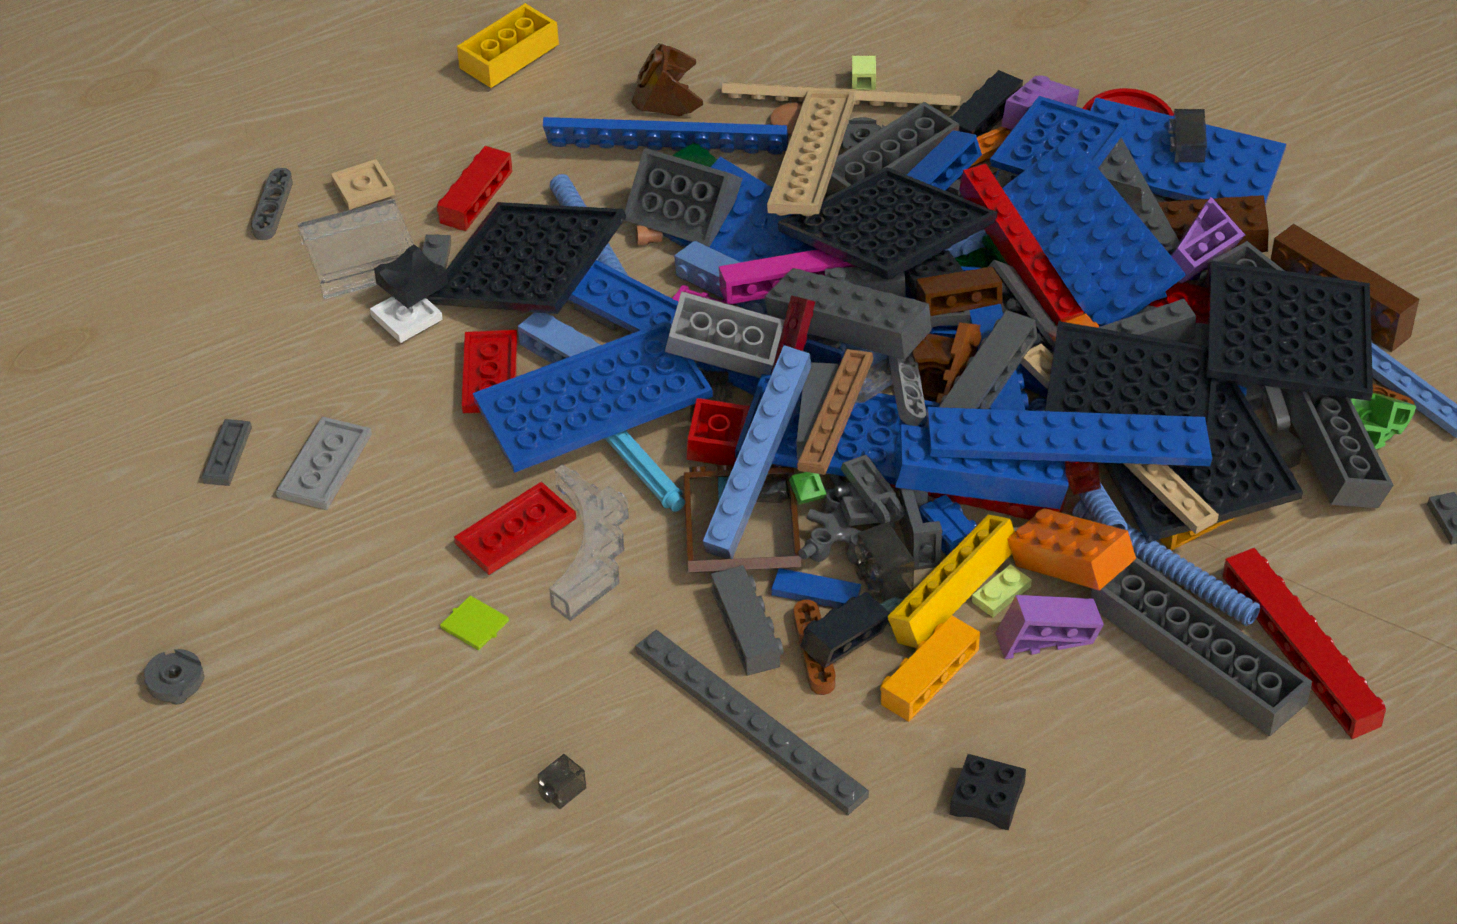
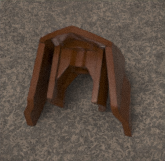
[631,43,703,116]
[912,334,954,402]

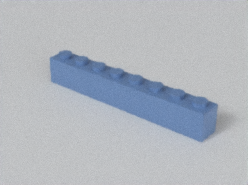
[703,345,811,559]

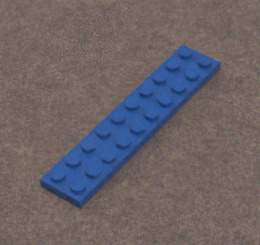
[543,117,789,155]
[569,260,777,396]
[926,407,1212,466]

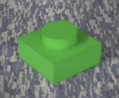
[789,472,826,505]

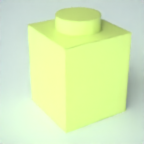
[852,56,876,90]

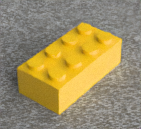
[457,3,559,88]

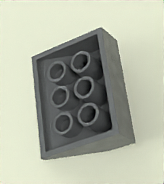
[625,148,743,247]

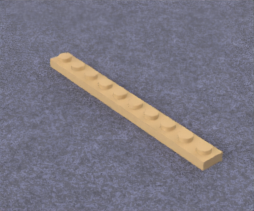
[722,82,961,110]
[1021,344,1219,534]

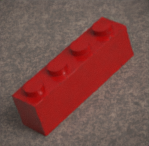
[437,146,513,231]

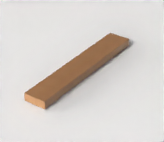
[797,349,873,475]

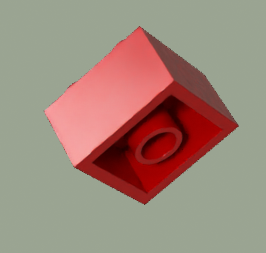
[687,398,750,467]

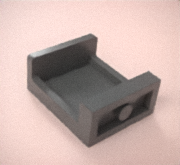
[899,488,942,570]

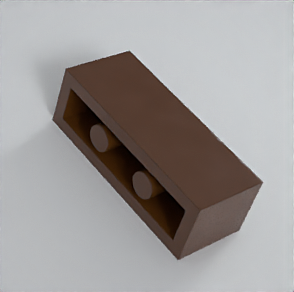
[916,267,1002,316]

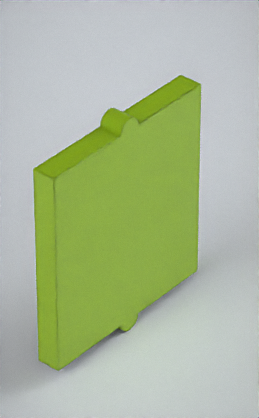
[440,595,509,650]

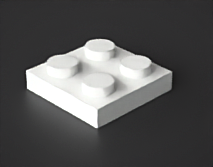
[370,296,443,343]

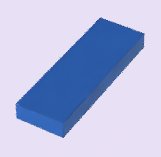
[772,568,861,608]

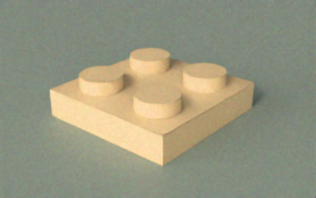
[331,159,395,210]

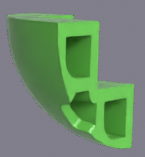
[1350,393,1416,449]

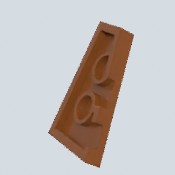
[936,322,981,403]

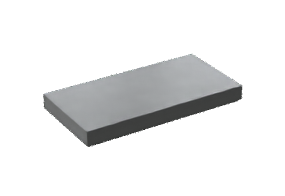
[276,417,372,510]

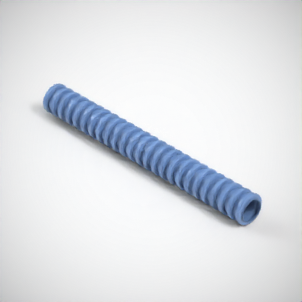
[549,174,628,276]
[1027,398,1128,530]
[1072,500,1260,626]

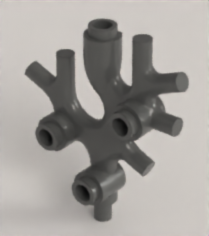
[798,474,902,565]

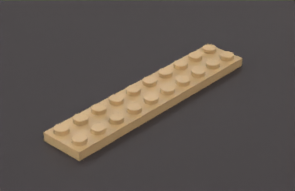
[767,91,855,216]

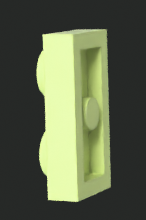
[972,564,1032,617]

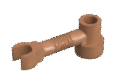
[636,225,663,246]

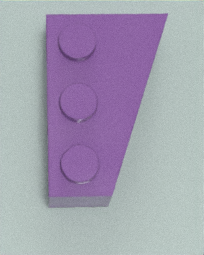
[1002,75,1079,130]
[1171,197,1245,284]
[995,595,1104,659]

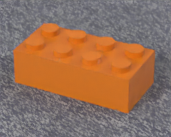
[1007,508,1136,590]

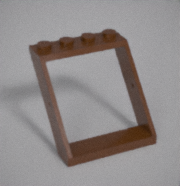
[684,464,802,572]

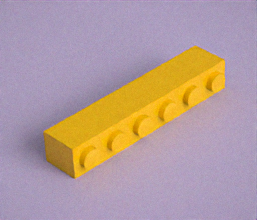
[887,514,1015,648]

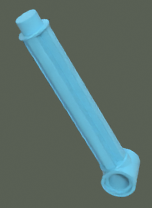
[604,430,685,512]

